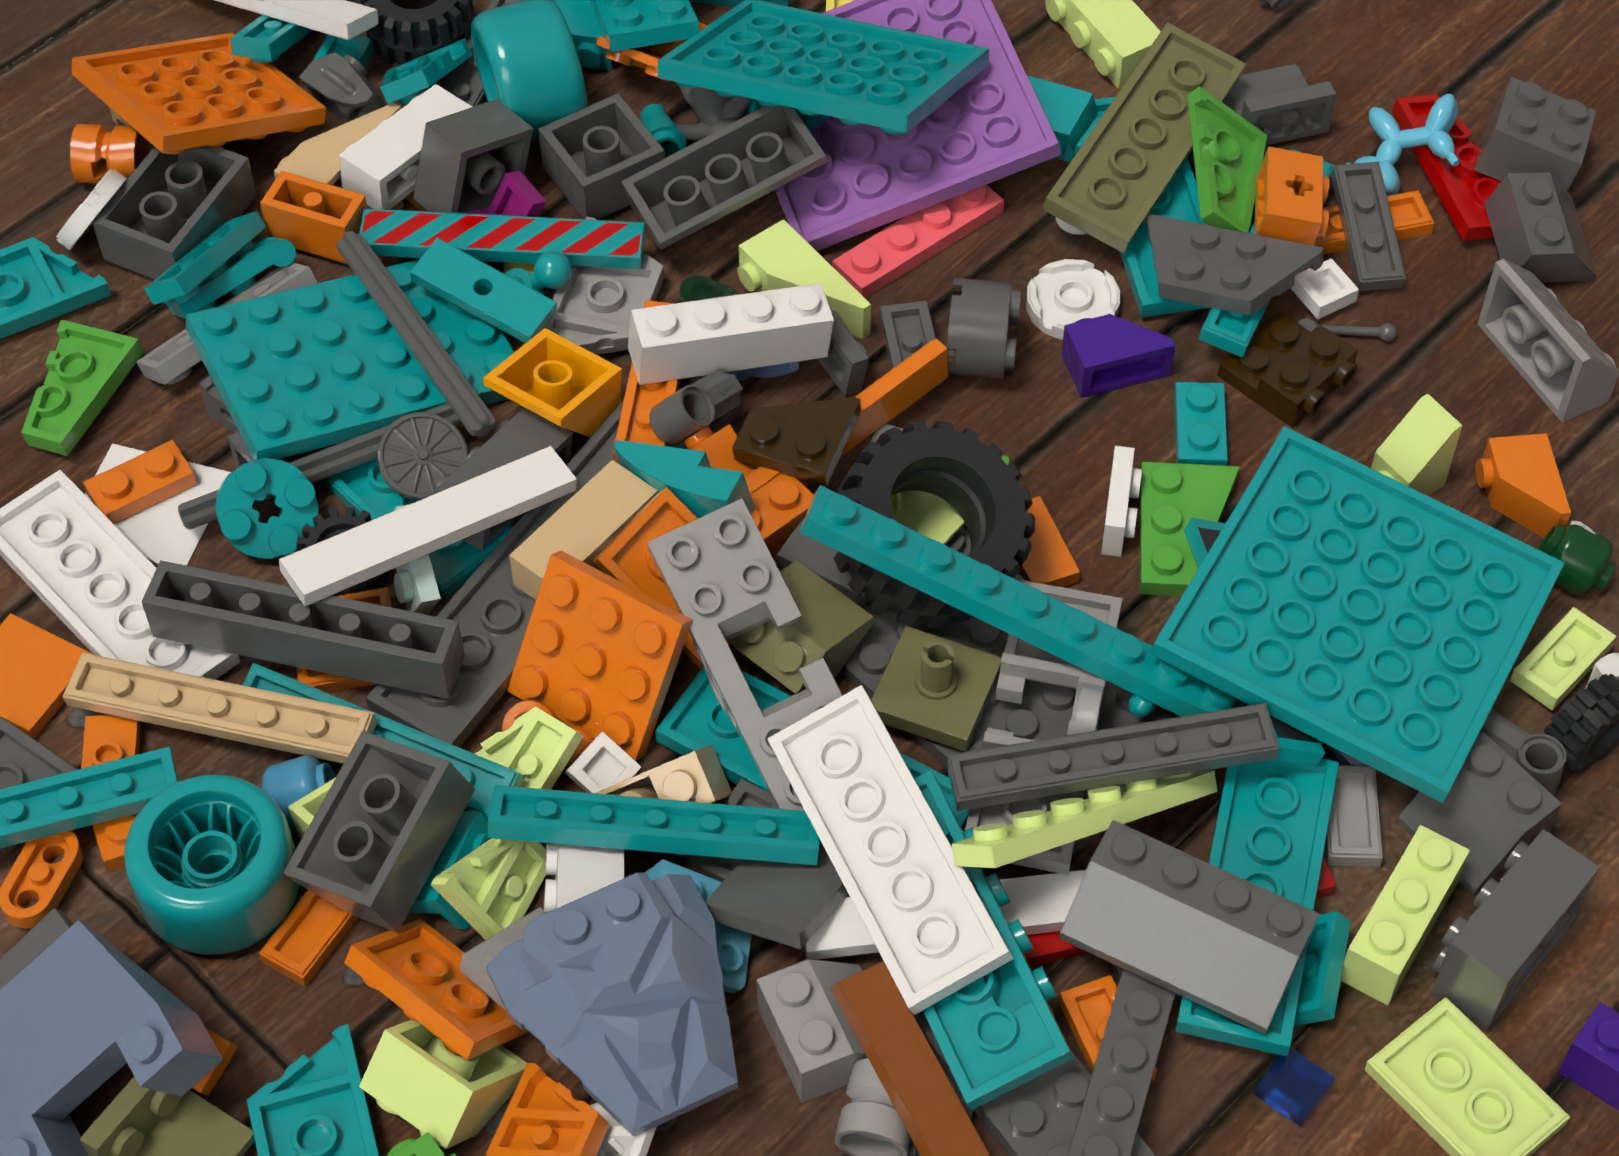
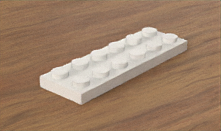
[0,470,240,680]
[767,685,1014,1015]

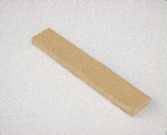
[63,652,377,764]

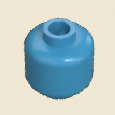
[261,755,336,831]

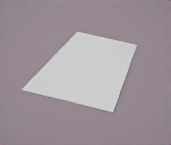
[85,443,231,566]

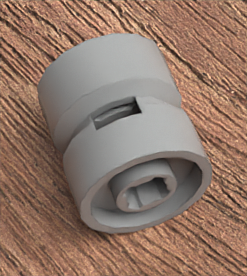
[835,1058,911,1156]

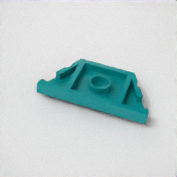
[0,237,111,339]
[247,1024,379,1156]

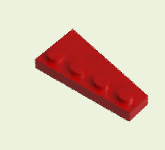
[1392,94,1501,241]

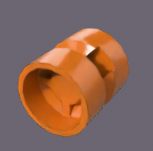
[70,124,150,184]

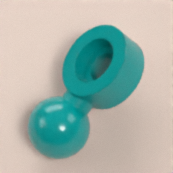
[505,251,572,295]

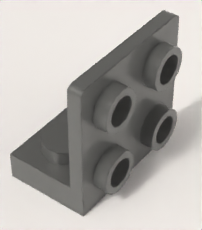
[1224,64,1336,145]

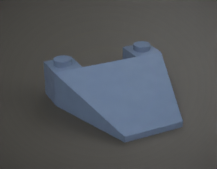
[0,920,224,1156]

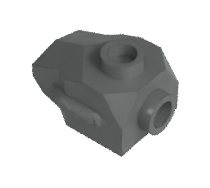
[299,53,386,123]

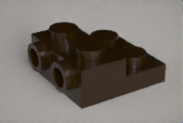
[1218,311,1358,429]

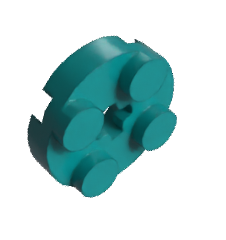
[215,458,318,559]

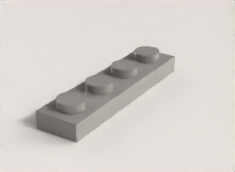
[136,262,318,385]

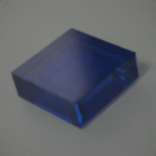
[1254,1047,1335,1127]

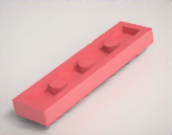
[832,184,1004,298]

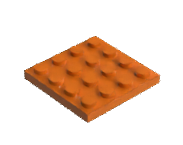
[72,33,326,154]

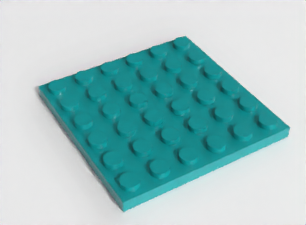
[1151,426,1565,803]

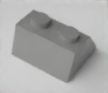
[757,959,868,1103]

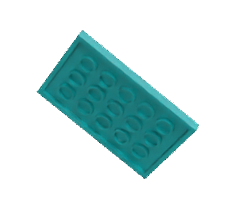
[658,0,989,134]
[186,259,514,460]

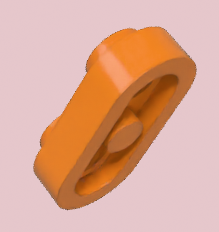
[0,830,83,928]

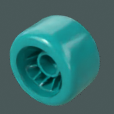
[471,0,588,142]
[124,774,299,955]

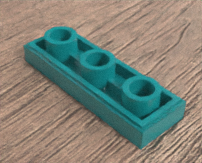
[410,238,557,343]

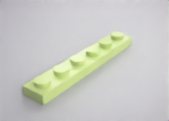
[952,770,1218,868]

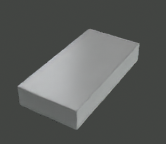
[1325,765,1383,868]

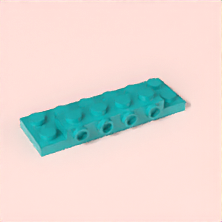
[914,770,1074,1110]

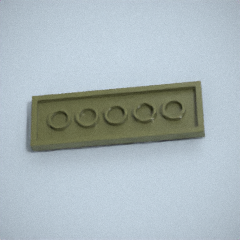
[1042,22,1246,253]

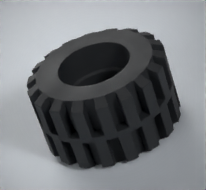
[360,0,475,66]

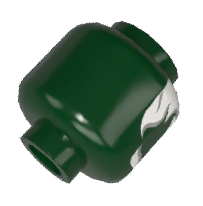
[1538,521,1616,595]

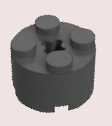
[947,278,1021,379]

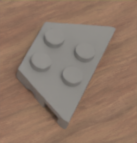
[545,216,664,355]

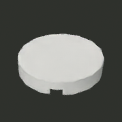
[56,169,127,250]
[1026,259,1120,340]

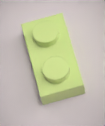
[1510,607,1616,711]

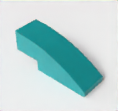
[613,440,755,518]

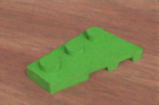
[1187,86,1268,233]
[21,320,145,456]
[1139,462,1240,596]

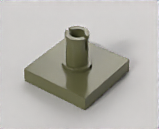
[871,626,1002,752]

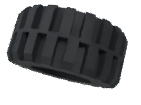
[833,421,1035,628]

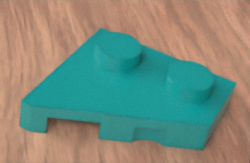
[380,38,473,105]

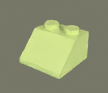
[359,1020,528,1149]

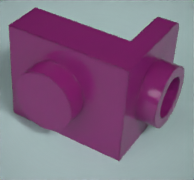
[470,171,547,217]

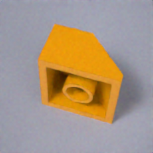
[483,328,622,437]

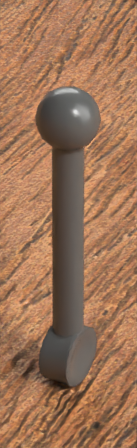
[1298,319,1397,342]

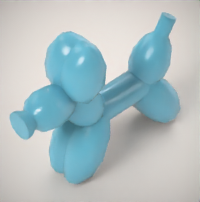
[1346,94,1460,196]

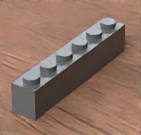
[141,560,465,699]

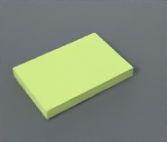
[1364,997,1570,1156]

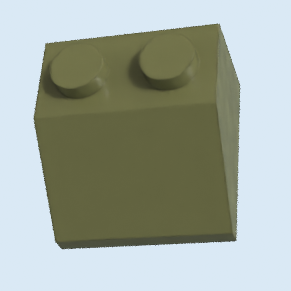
[727,560,877,694]

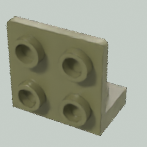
[79,1076,255,1156]

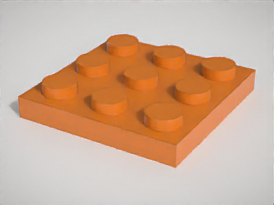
[506,550,692,761]

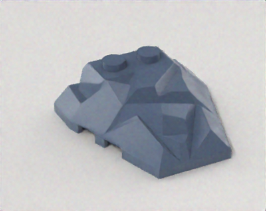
[486,873,738,1137]

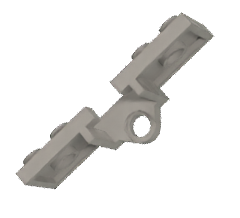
[647,498,842,811]
[965,580,1122,875]

